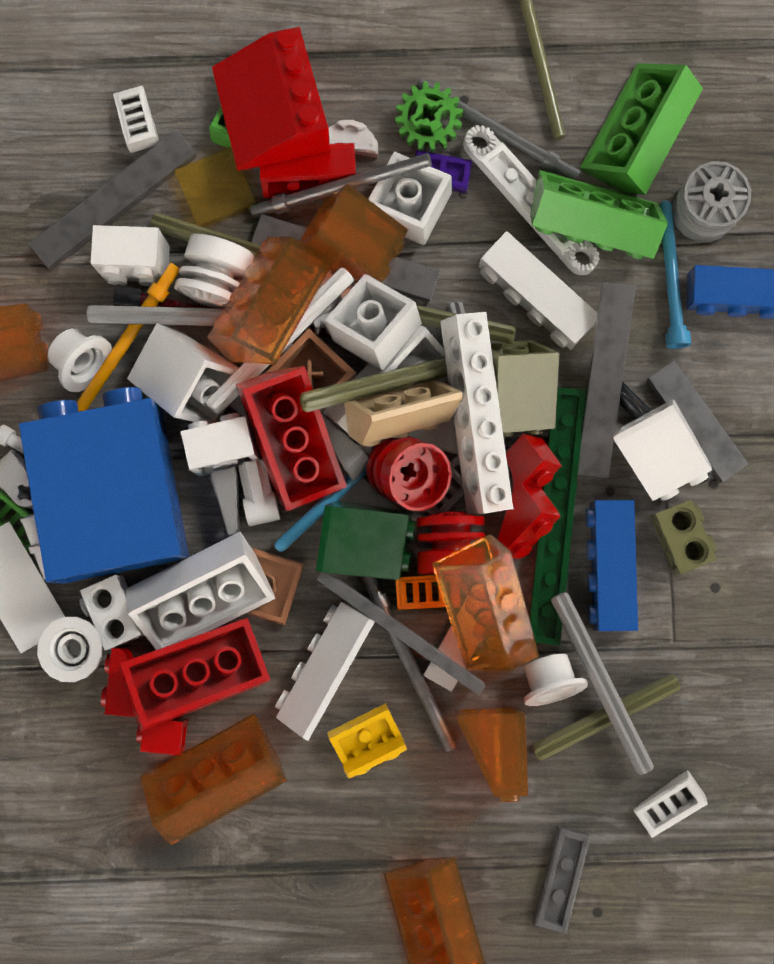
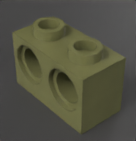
[649,499,717,575]

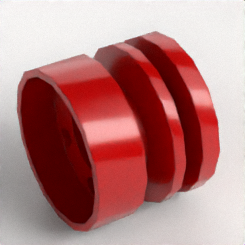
[366,436,452,511]
[417,512,486,574]

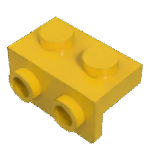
[327,703,407,778]

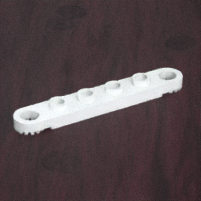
[463,125,600,275]

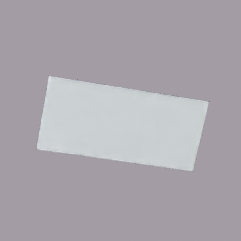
[0,522,65,653]

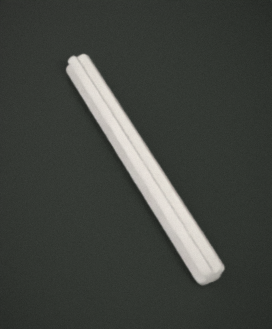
[206,268,354,414]

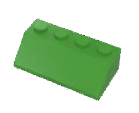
[580,63,703,195]
[530,170,668,259]

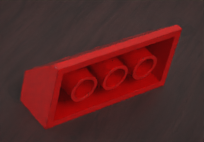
[235,365,347,511]

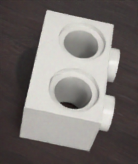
[79,575,144,651]

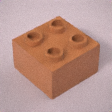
[266,329,356,414]

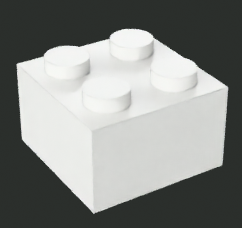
[366,152,452,245]
[91,225,170,287]
[324,274,422,371]
[180,413,260,476]

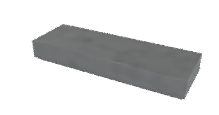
[533,826,591,934]

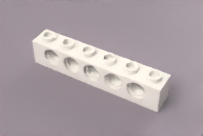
[440,312,513,514]

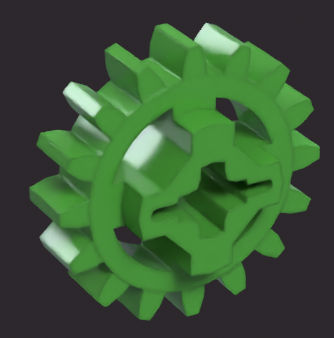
[395,81,463,153]

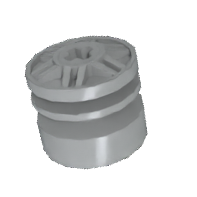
[672,161,751,243]

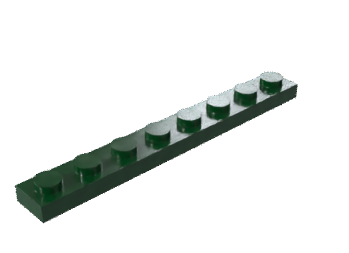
[527,387,587,646]

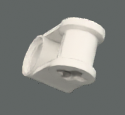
[0,450,33,509]

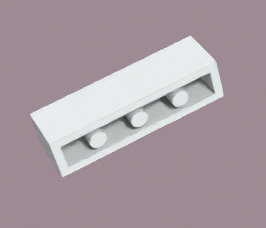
[479,231,598,350]

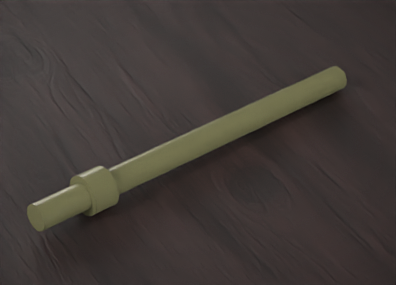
[516,0,566,140]

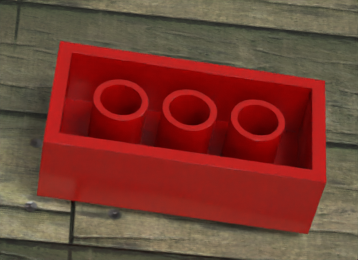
[118,618,271,731]

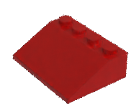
[212,26,330,171]

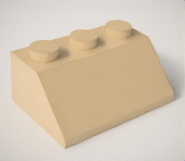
[344,379,462,446]

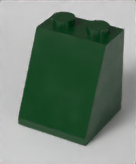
[316,500,417,580]

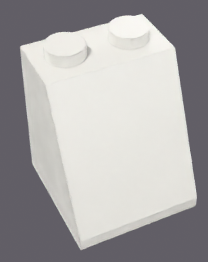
[127,323,239,425]
[613,399,712,501]

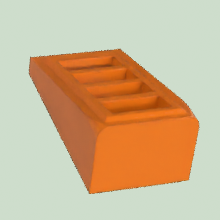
[396,574,461,610]

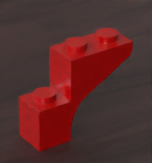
[496,434,562,559]
[101,647,188,755]

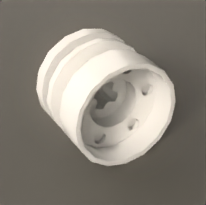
[174,234,254,309]

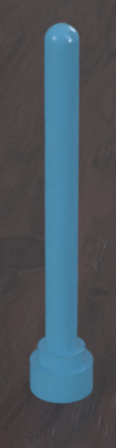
[659,200,692,349]
[275,439,383,552]

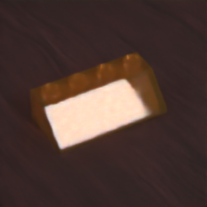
[207,236,334,365]
[432,534,539,671]
[140,713,287,845]
[383,856,486,964]

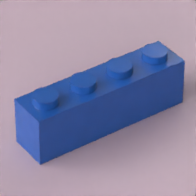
[686,265,774,319]
[585,500,638,631]

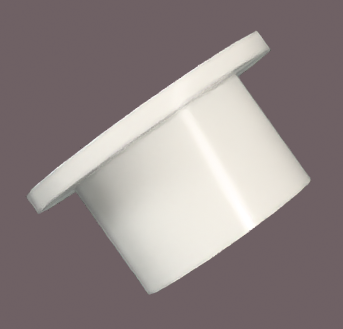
[48,328,112,392]
[37,617,103,682]
[524,654,588,706]

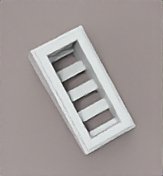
[113,85,160,153]
[633,770,708,838]

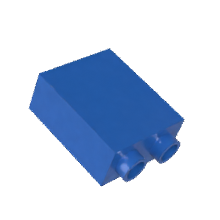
[19,387,190,584]

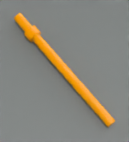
[77,262,180,412]

